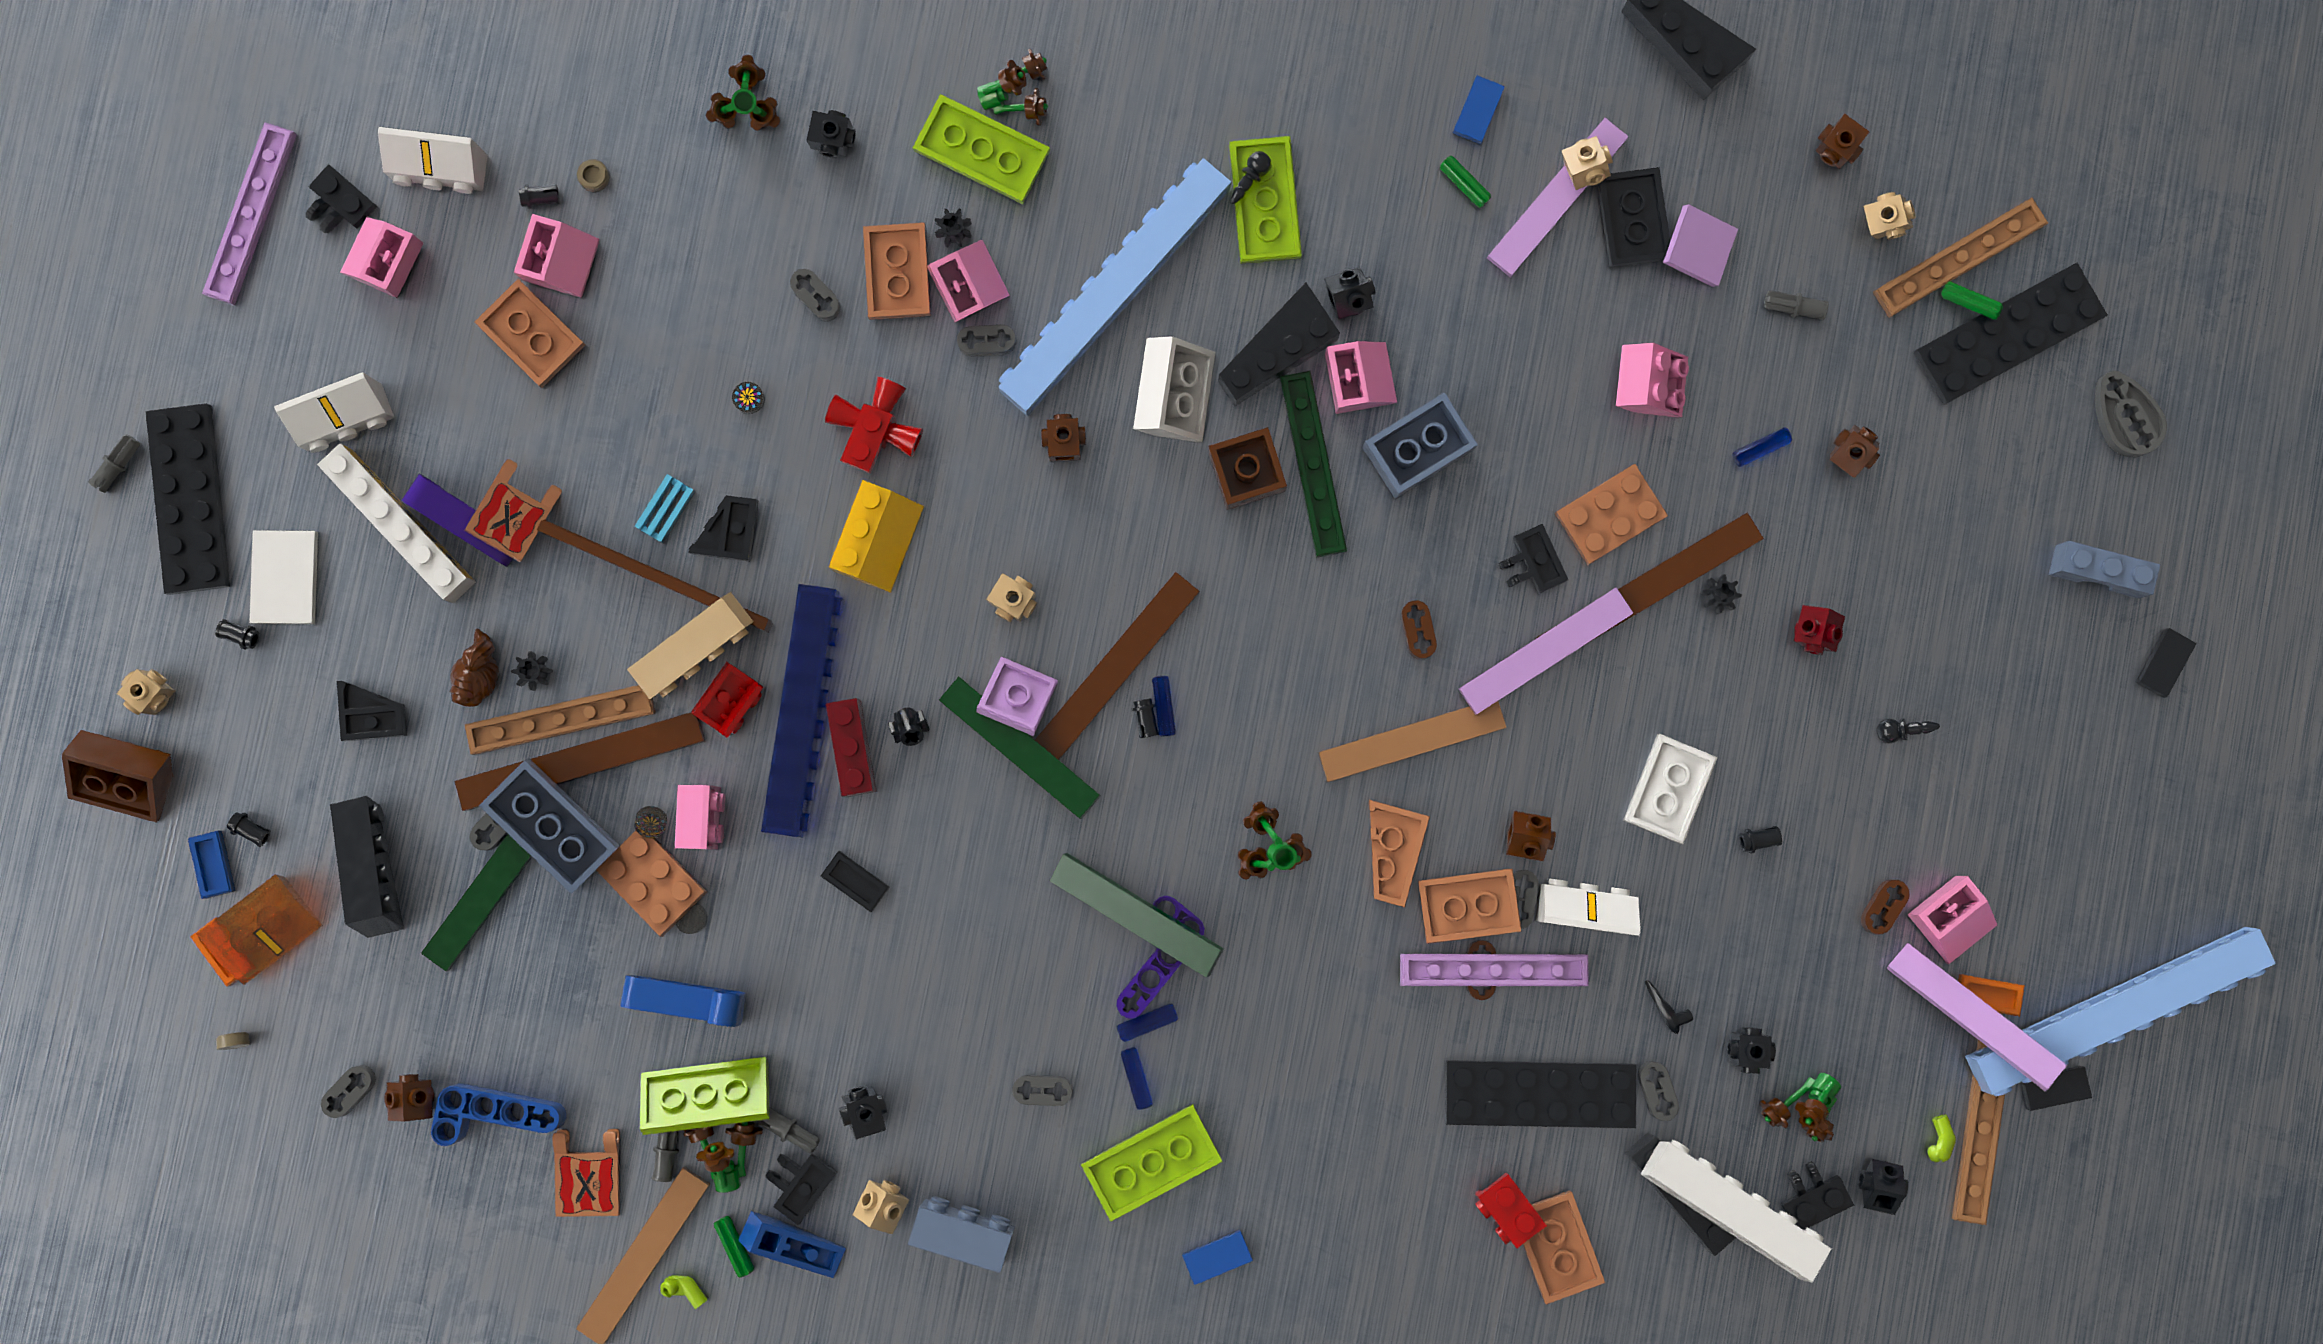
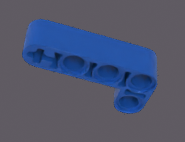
[620,975,746,1027]
[431,1084,567,1146]

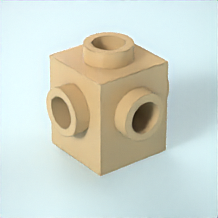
[1561,136,1613,190]
[1863,192,1916,240]
[986,573,1037,623]
[117,669,175,715]
[852,1180,909,1235]

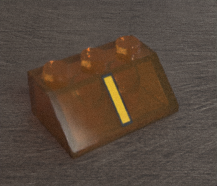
[197,874,323,985]

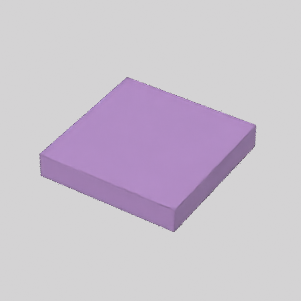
[1663,204,1738,287]
[976,657,1058,736]

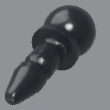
[1230,151,1272,204]
[1877,719,1940,743]

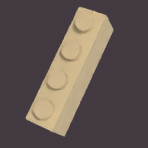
[627,592,753,699]

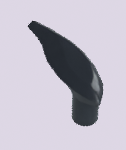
[1645,980,1693,1034]

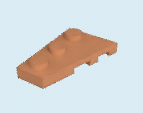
[1369,800,1430,907]

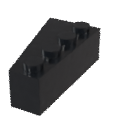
[1621,0,1756,100]
[1218,282,1340,406]
[330,796,404,938]
[1625,1133,1736,1256]

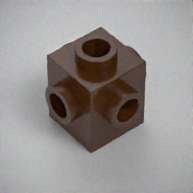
[1815,114,1870,169]
[1041,414,1086,462]
[1830,424,1880,478]
[1506,811,1556,862]
[384,1074,434,1122]

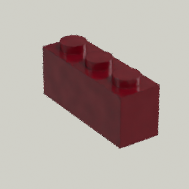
[826,698,877,797]

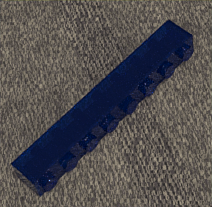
[761,584,843,838]

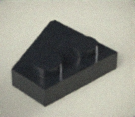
[689,495,758,562]
[336,681,407,741]

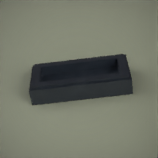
[2136,628,2197,698]
[821,851,890,912]
[2021,1066,2092,1111]

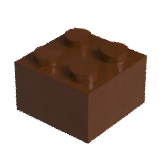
[1208,427,1287,510]

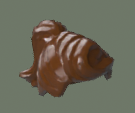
[449,628,499,707]

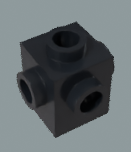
[806,110,856,158]
[1325,267,1376,319]
[1727,1027,1776,1074]
[839,1086,887,1140]
[1858,1159,1908,1215]

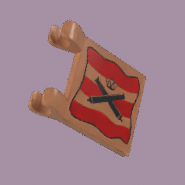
[464,459,562,562]
[552,1129,620,1217]

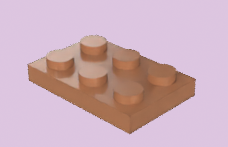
[863,223,931,320]
[475,279,585,388]
[1555,464,1668,566]
[596,827,707,937]
[1418,869,1522,944]
[1523,1190,1605,1304]

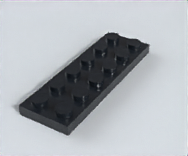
[1914,263,2108,405]
[145,403,230,595]
[1445,1060,1636,1128]

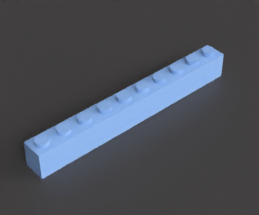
[998,158,1231,416]
[1965,927,2276,1096]

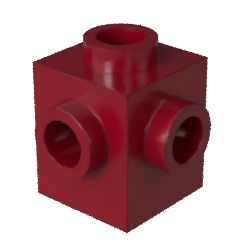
[1794,605,1845,655]

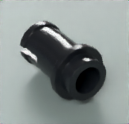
[519,184,560,209]
[215,619,260,650]
[1131,698,1159,739]
[227,812,271,847]
[1739,826,1782,854]

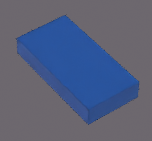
[1453,75,1505,145]
[188,830,236,899]
[1182,1230,1253,1285]

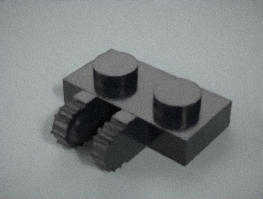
[305,164,378,233]
[1498,524,1569,594]
[765,1154,837,1225]
[1781,1161,1854,1230]

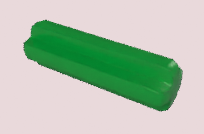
[1440,156,1491,208]
[1941,282,2003,319]
[714,1216,754,1278]

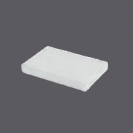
[249,530,318,624]
[1623,734,1718,844]

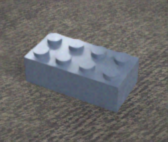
[479,758,620,894]

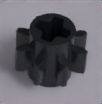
[935,209,972,248]
[1700,574,1742,614]
[511,651,553,691]
[888,707,929,746]

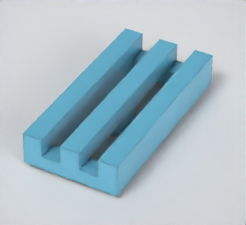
[635,474,695,543]

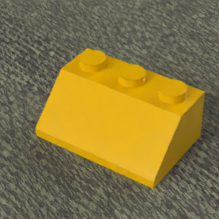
[829,480,924,593]

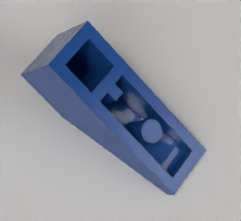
[739,1211,846,1278]

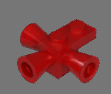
[825,377,923,473]

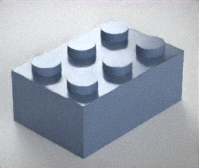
[1362,392,1478,499]
[908,1196,1015,1273]

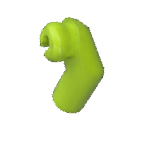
[1928,1115,1956,1163]
[660,1275,708,1309]

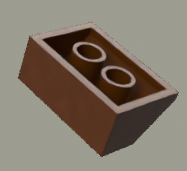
[61,730,173,823]

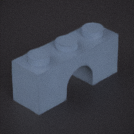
[2049,541,2161,598]

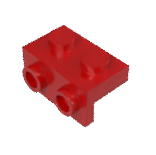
[691,661,763,738]
[1475,1172,1547,1249]

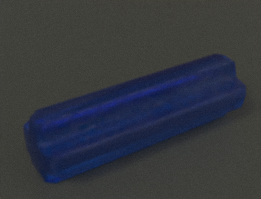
[1732,427,1792,467]
[1152,676,1176,737]
[1117,1004,1178,1042]
[1121,1047,1153,1110]

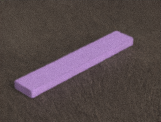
[1487,118,1629,278]
[202,122,297,305]
[1459,588,1633,715]
[1887,943,2067,1092]
[1400,954,1589,986]

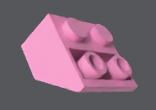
[514,214,600,298]
[340,217,424,298]
[927,240,1010,323]
[1325,341,1397,414]
[1616,343,1689,417]
[675,785,725,850]
[1907,876,1997,964]

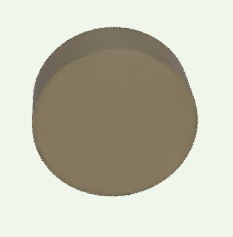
[577,159,610,192]
[216,1032,250,1050]

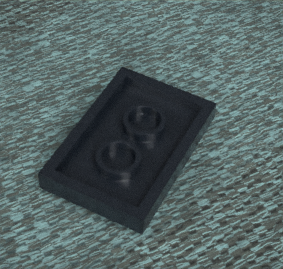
[1597,167,1670,268]

